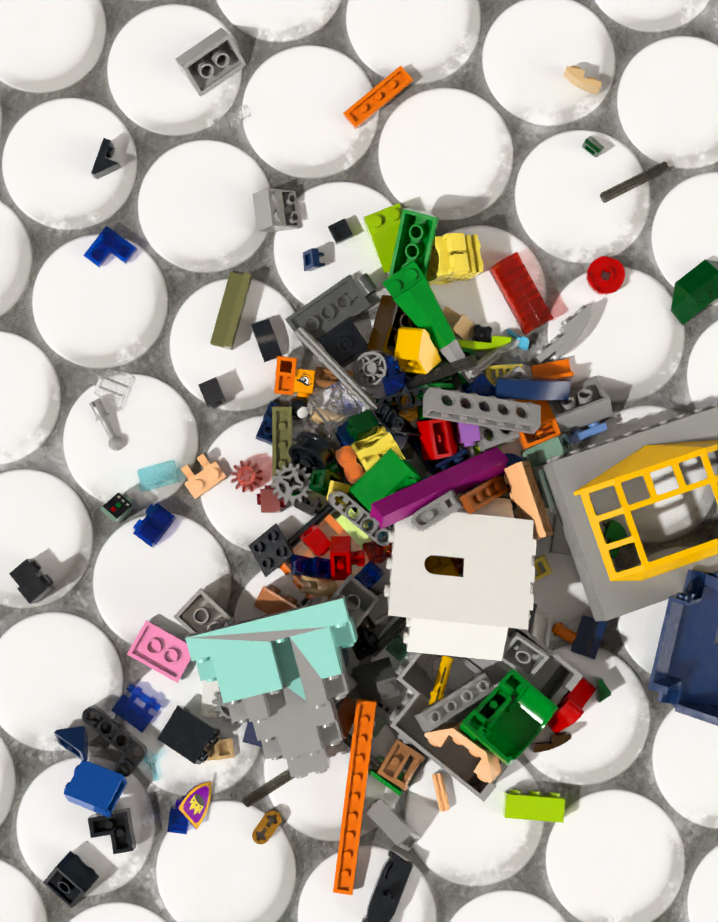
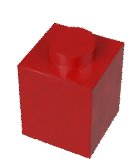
[299,525,331,557]

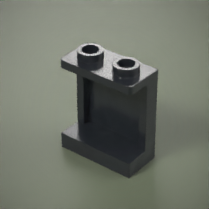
[157,705,221,765]

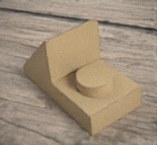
[443,306,475,341]

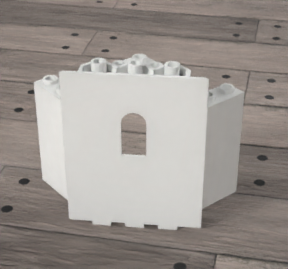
[384,494,537,661]

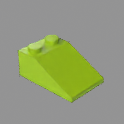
[364,203,402,274]

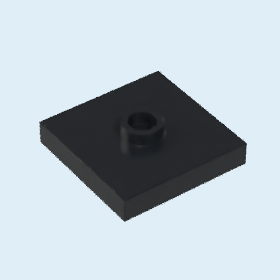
[318,317,368,368]

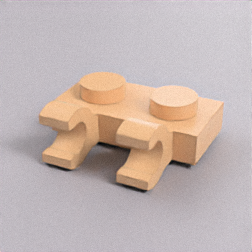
[181,454,226,499]

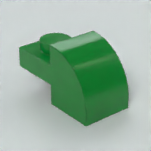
[604,520,627,559]

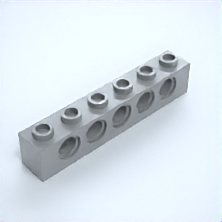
[423,387,541,434]

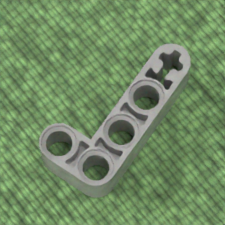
[328,490,394,546]

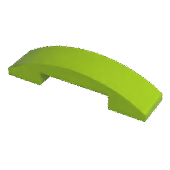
[453,332,512,352]

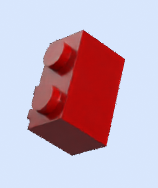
[330,536,365,580]

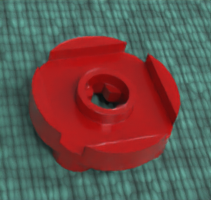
[586,256,625,295]

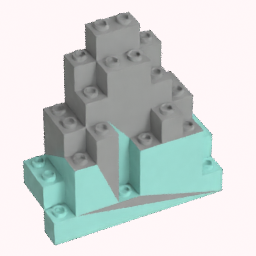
[185,595,358,779]

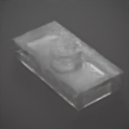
[213,104,251,132]

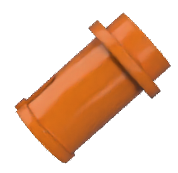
[551,622,577,644]

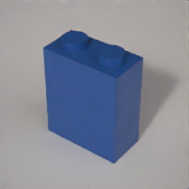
[64,761,127,817]

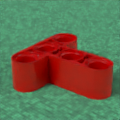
[546,677,596,734]

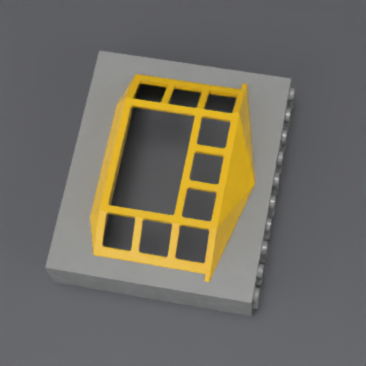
[541,403,718,622]

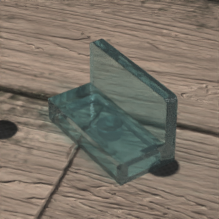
[137,460,180,492]

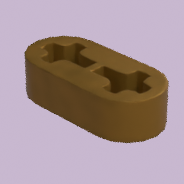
[252,809,282,844]

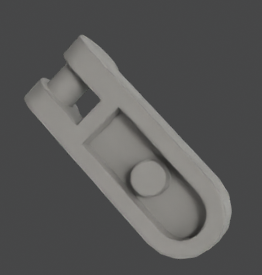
[411,490,463,531]

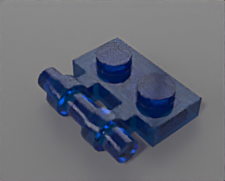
[111,683,162,733]

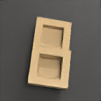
[206,738,235,761]

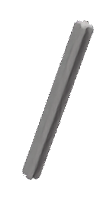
[295,326,378,412]

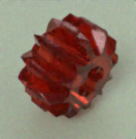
[230,460,263,493]

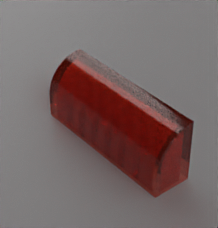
[489,252,554,336]

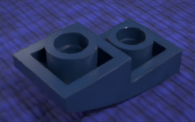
[256,401,283,445]

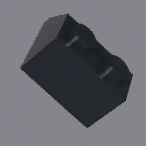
[43,851,99,908]

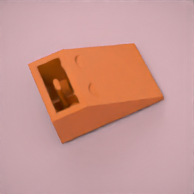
[514,399,561,450]

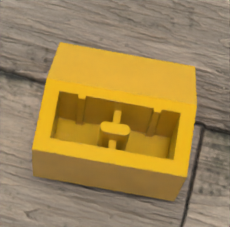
[394,327,442,374]

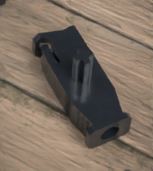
[361,850,413,922]

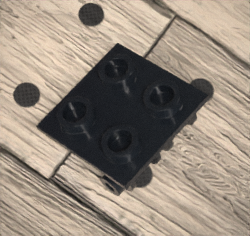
[371,403,421,437]
[248,523,295,577]

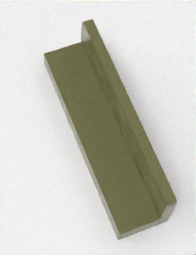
[210,272,252,350]

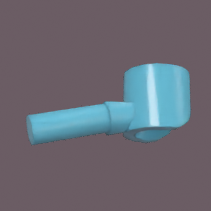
[506,329,530,350]

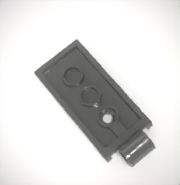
[285,273,378,351]

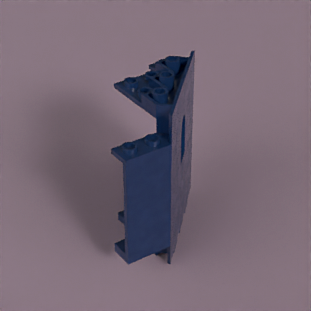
[648,569,718,726]

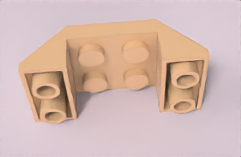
[424,721,501,783]

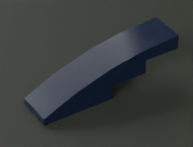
[494,377,571,400]

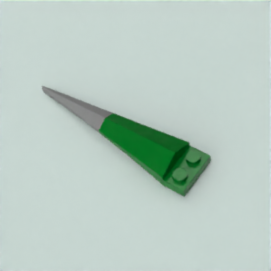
[382,260,486,396]

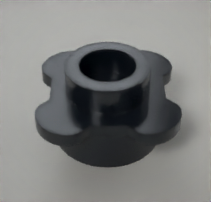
[472,324,492,343]

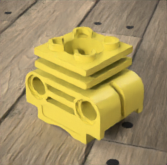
[426,233,484,285]
[350,425,405,472]

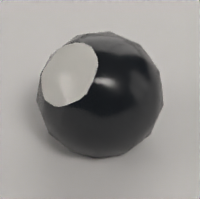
[287,397,311,420]

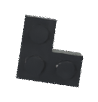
[9,559,55,604]
[88,808,136,854]

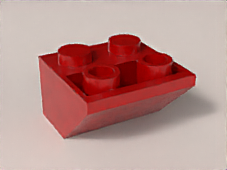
[417,419,458,460]

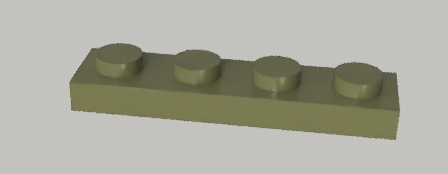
[272,406,292,483]

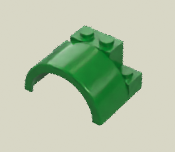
[459,668,558,765]

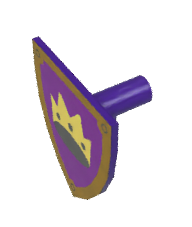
[175,781,211,830]

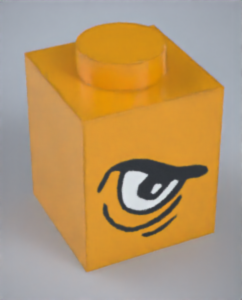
[293,369,315,398]

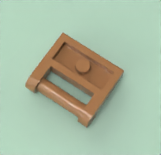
[376,739,425,792]

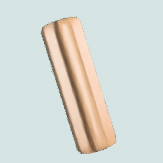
[432,772,450,812]

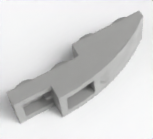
[534,304,593,364]

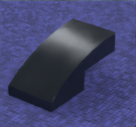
[251,318,282,362]

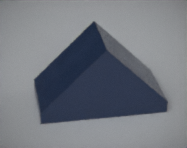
[54,726,88,762]

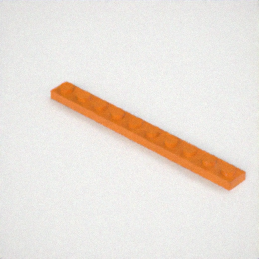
[333,698,377,895]

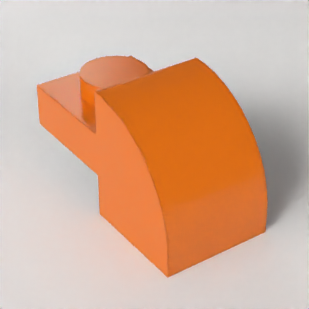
[274,356,297,395]

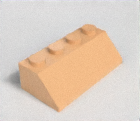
[503,461,554,540]

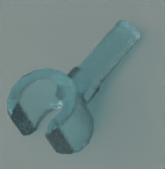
[144,753,159,781]

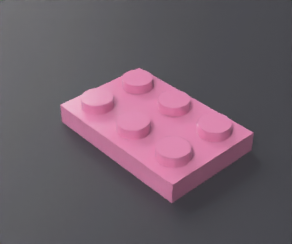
[127,620,191,683]

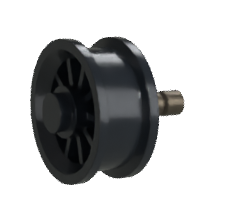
[288,428,335,473]

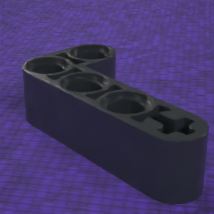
[82,706,147,777]

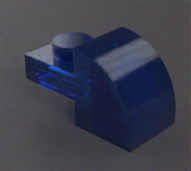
[382,355,407,396]
[291,555,332,579]
[354,560,385,590]

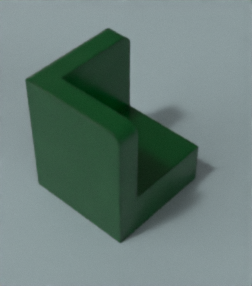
[309,469,341,496]

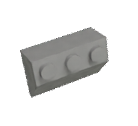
[175,28,246,96]
[547,376,613,434]

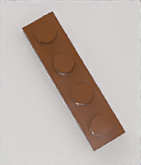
[459,474,510,515]

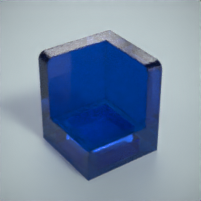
[167,806,190,834]

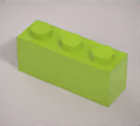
[503,789,565,823]

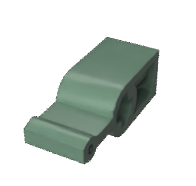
[520,433,573,468]

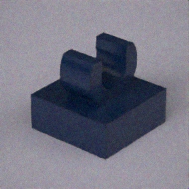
[303,248,325,271]

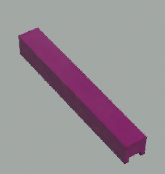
[370,447,509,529]

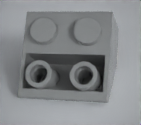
[253,188,300,232]

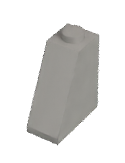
[366,799,421,851]

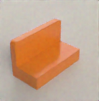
[530,359,574,380]

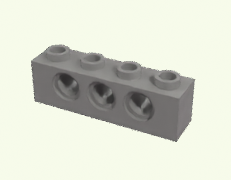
[414,673,494,732]

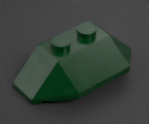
[670,259,718,325]

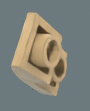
[563,65,602,95]

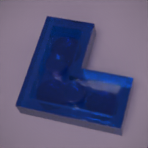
[83,225,138,268]

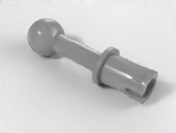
[89,398,124,451]

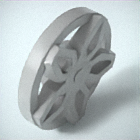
[353,351,388,387]

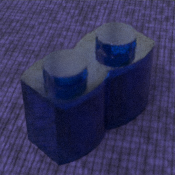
[133,503,176,548]

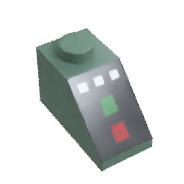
[100,492,135,523]

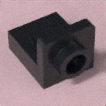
[291,497,323,516]
[352,628,379,661]
[376,703,401,723]

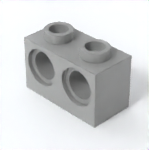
[476,426,520,453]

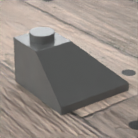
[352,657,401,702]

